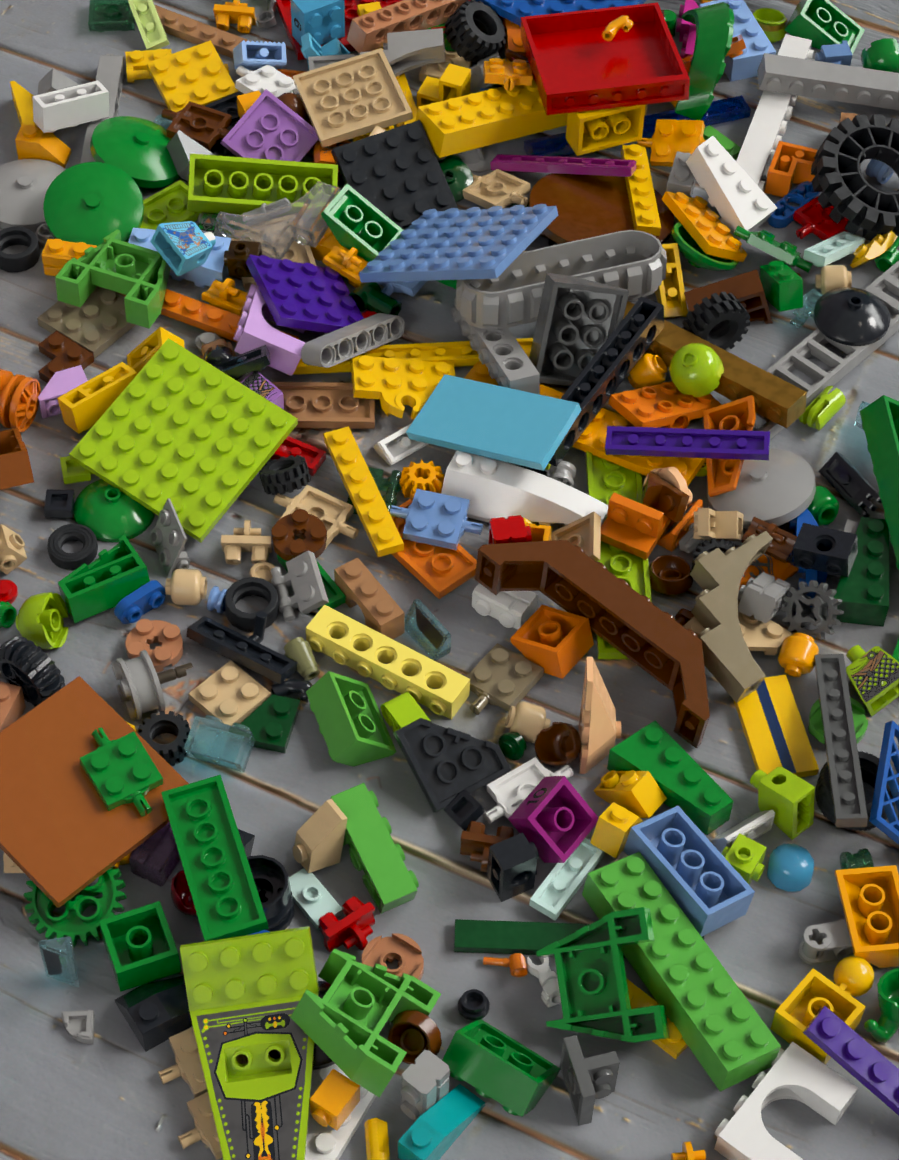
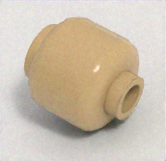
[815,265,852,295]
[165,569,207,606]
[505,701,551,743]

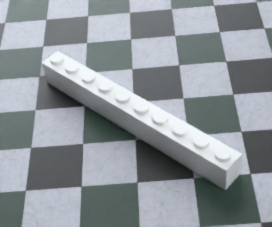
[736,34,814,191]

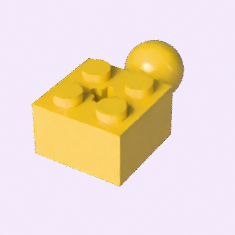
[770,956,875,1065]

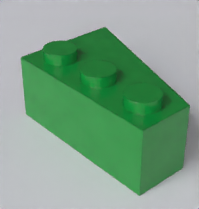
[58,535,150,624]

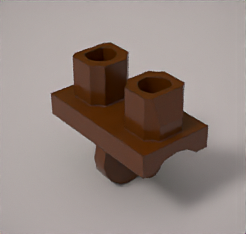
[741,517,797,563]
[460,821,514,872]

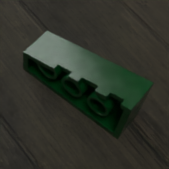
[834,517,889,627]

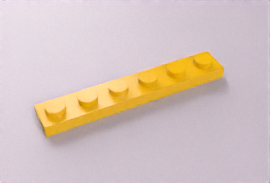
[621,144,661,236]
[323,426,404,557]

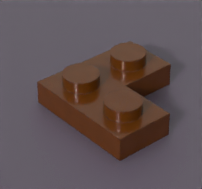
[38,330,94,383]

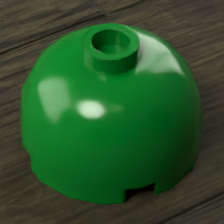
[861,38,899,73]

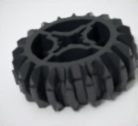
[0,636,66,707]

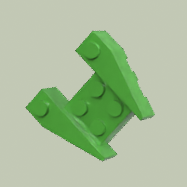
[55,229,171,329]
[290,949,441,1098]

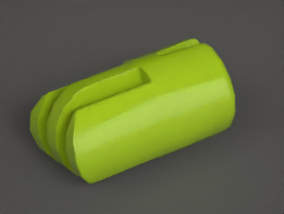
[798,386,846,431]

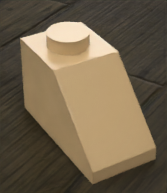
[292,799,348,873]

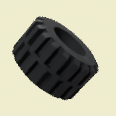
[444,0,507,64]

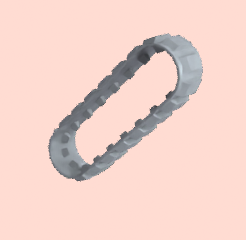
[456,230,667,330]

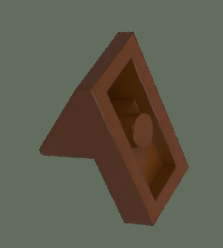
[641,472,690,522]

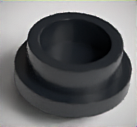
[458,989,490,1020]

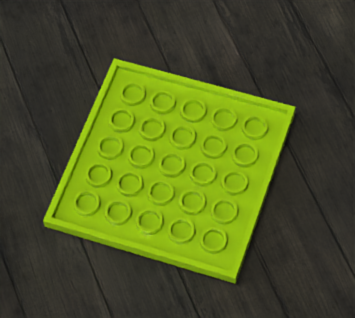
[69,338,298,543]

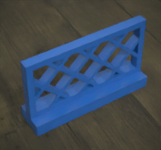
[869,721,899,845]

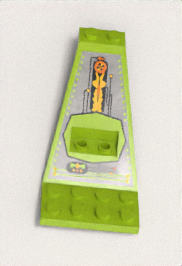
[180,926,319,1160]

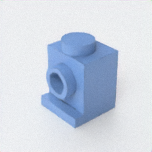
[815,40,852,66]

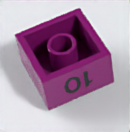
[508,776,598,863]

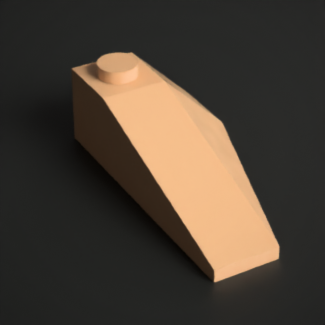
[578,657,621,774]

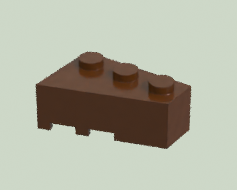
[684,269,773,324]

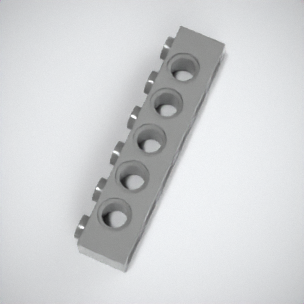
[451,296,540,394]

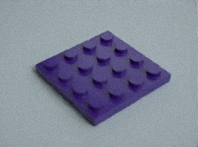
[246,254,364,333]

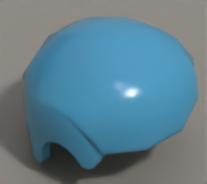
[767,844,814,892]

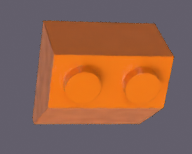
[510,605,594,679]

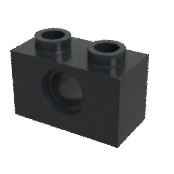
[793,523,858,577]
[487,832,539,902]

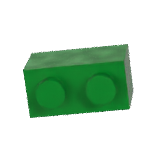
[760,261,803,312]

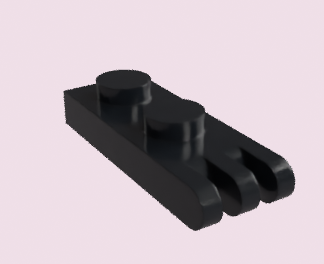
[818,452,882,518]

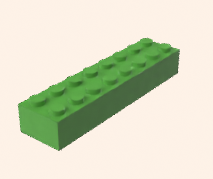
[582,852,781,1092]

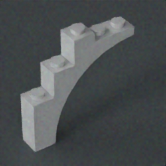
[351,28,445,139]

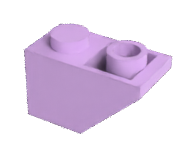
[38,365,88,419]

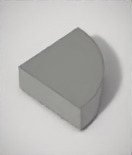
[61,1010,95,1044]

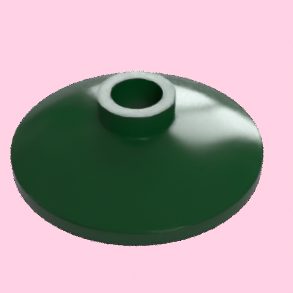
[438,159,473,203]

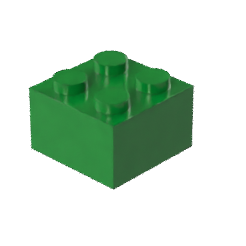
[99,901,181,992]

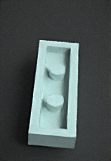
[803,231,865,267]
[529,838,605,921]

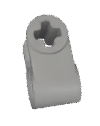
[798,919,854,965]

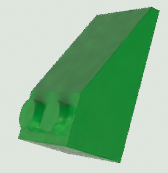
[784,0,865,55]
[321,184,404,262]

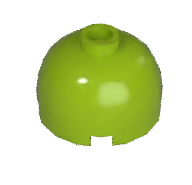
[669,343,724,397]
[15,592,68,649]

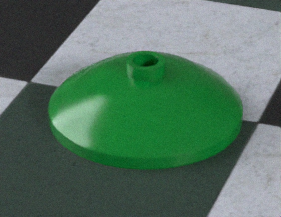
[672,222,739,271]
[73,479,155,543]

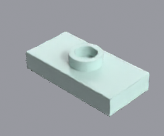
[289,868,343,931]

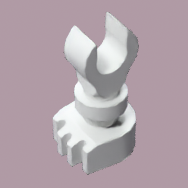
[527,957,561,1008]

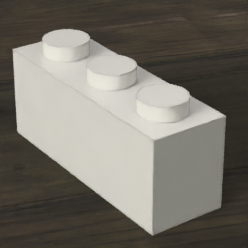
[32,80,110,133]

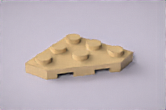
[683,600,793,655]

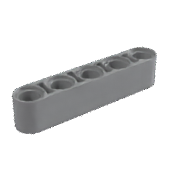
[301,313,405,368]

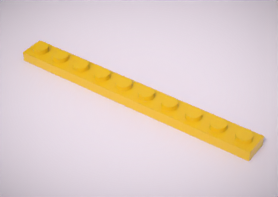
[287,338,533,375]

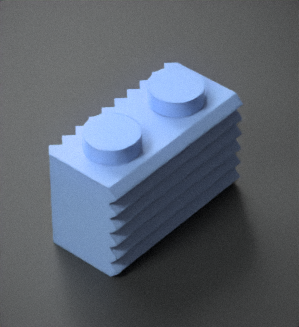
[233,40,287,70]

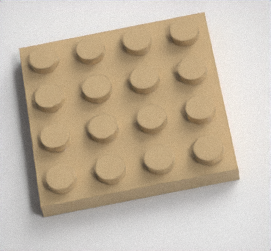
[293,48,413,148]

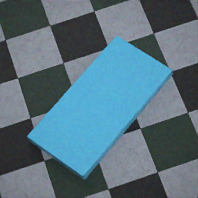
[406,374,581,471]

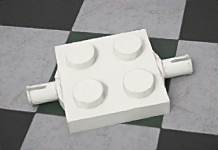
[235,64,299,97]
[483,757,573,824]

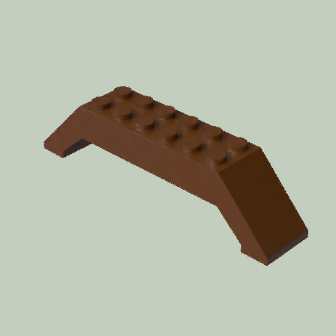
[475,540,710,749]

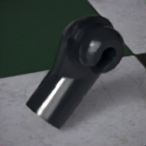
[271,679,313,701]

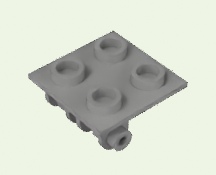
[150,498,190,577]

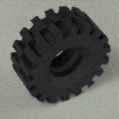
[682,292,751,350]

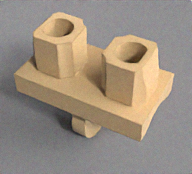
[221,520,273,565]

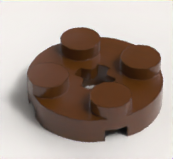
[271,509,327,561]

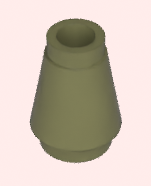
[283,637,320,681]

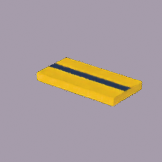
[733,674,819,778]

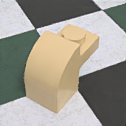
[693,508,744,541]

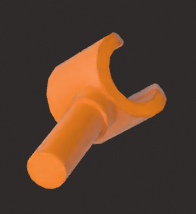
[483,953,528,977]

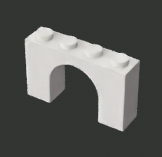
[714,1042,858,1160]

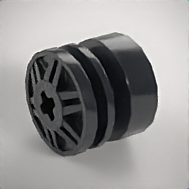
[247,855,294,932]

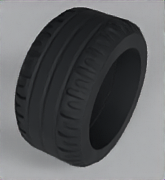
[815,751,894,831]

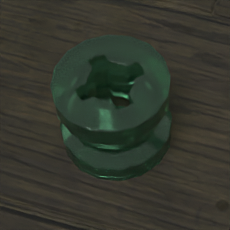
[840,848,874,870]

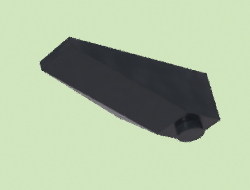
[115,975,193,1052]

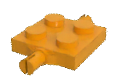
[483,58,533,91]
[637,119,718,167]

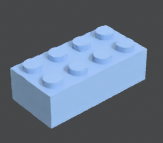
[699,0,776,82]

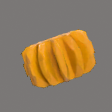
[399,459,444,501]

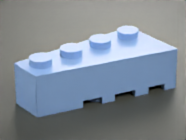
[128,227,231,288]

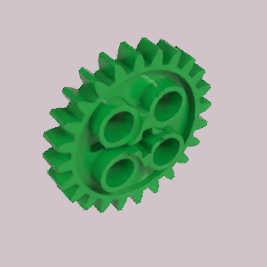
[24,866,127,948]

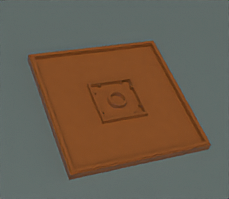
[0,676,189,908]

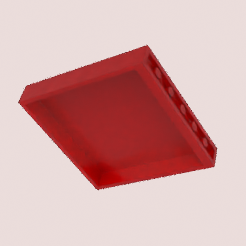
[521,2,690,115]

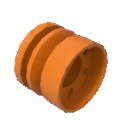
[0,369,41,432]

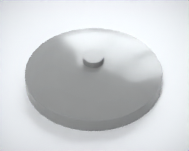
[0,159,66,232]
[707,449,816,529]

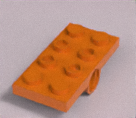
[608,381,722,429]

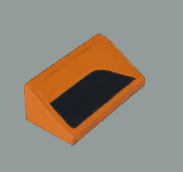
[657,499,703,552]

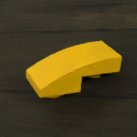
[850,230,898,268]

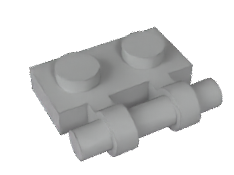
[270,551,329,621]

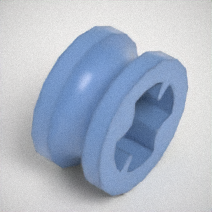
[207,586,228,614]

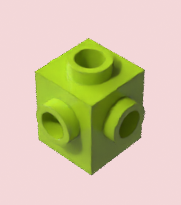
[721,833,767,885]

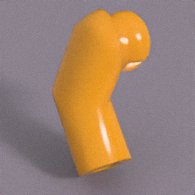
[602,15,633,41]

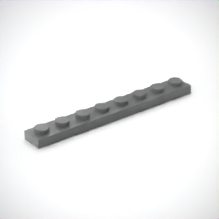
[815,654,868,828]

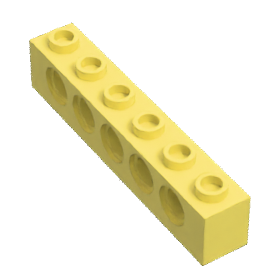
[306,605,470,720]

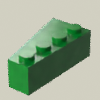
[607,721,733,835]

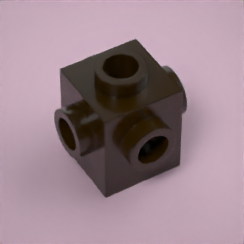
[224,240,263,277]

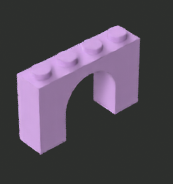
[233,284,306,376]

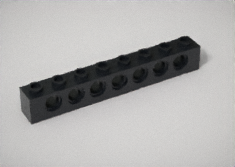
[549,297,665,467]

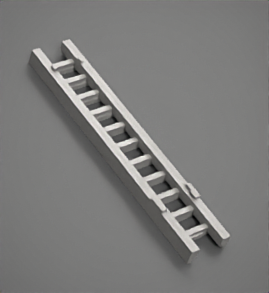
[728,261,899,440]

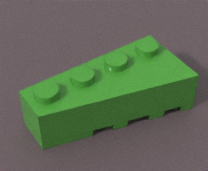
[330,783,419,914]

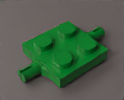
[733,225,813,273]
[80,727,163,816]

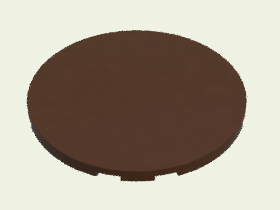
[528,173,674,244]

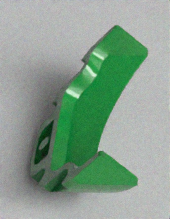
[675,2,734,120]

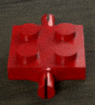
[793,195,848,241]

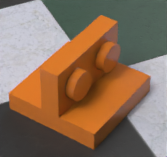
[601,493,670,560]

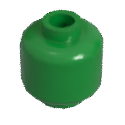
[807,486,840,526]

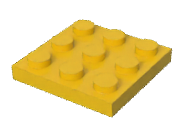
[147,40,239,112]

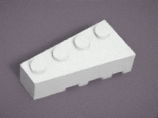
[686,136,777,241]

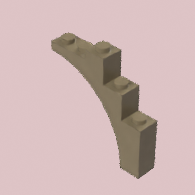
[690,531,773,703]

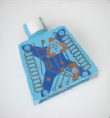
[150,221,216,276]

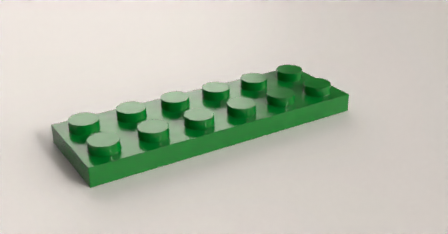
[161,775,269,941]

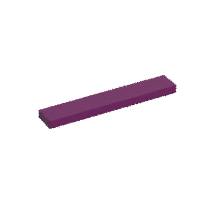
[490,154,636,177]

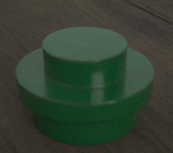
[498,732,527,761]

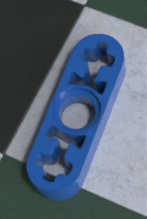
[767,181,820,228]

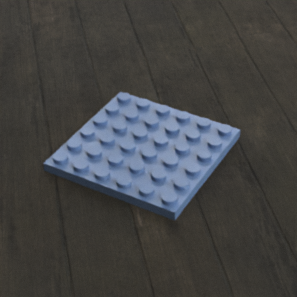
[359,204,558,283]

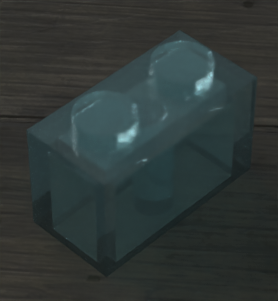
[184,715,255,773]

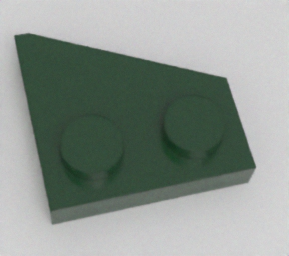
[230,694,301,753]

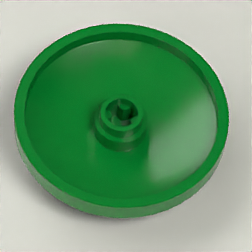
[90,116,180,188]
[43,162,144,246]

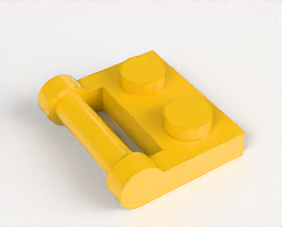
[125,49,172,83]

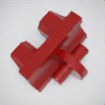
[318,896,375,953]

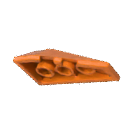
[703,395,756,497]

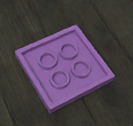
[221,89,319,162]

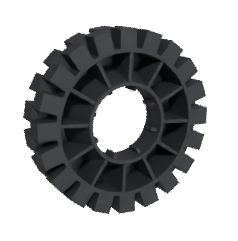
[811,114,899,241]

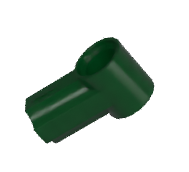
[349,282,402,315]

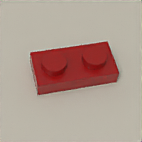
[270,436,326,476]

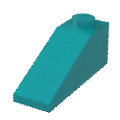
[398,1084,485,1160]

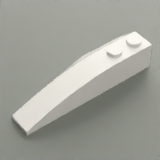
[441,450,608,526]

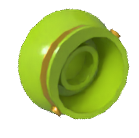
[753,8,787,43]

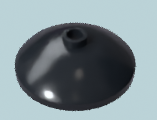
[813,287,890,346]

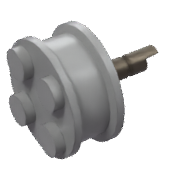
[111,650,193,720]

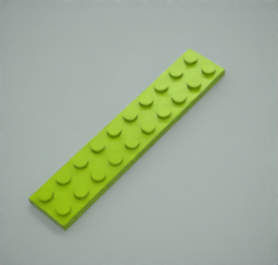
[585,451,652,659]

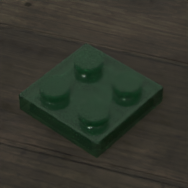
[88,0,135,32]

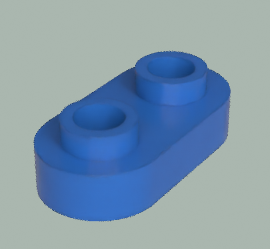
[114,580,166,624]

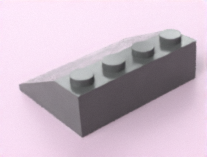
[529,273,629,386]

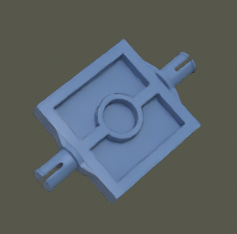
[390,489,483,550]

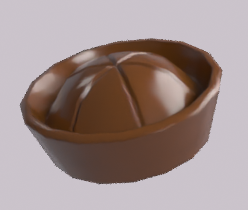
[649,555,693,595]
[388,1010,442,1064]

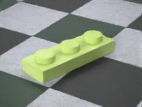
[128,0,170,50]

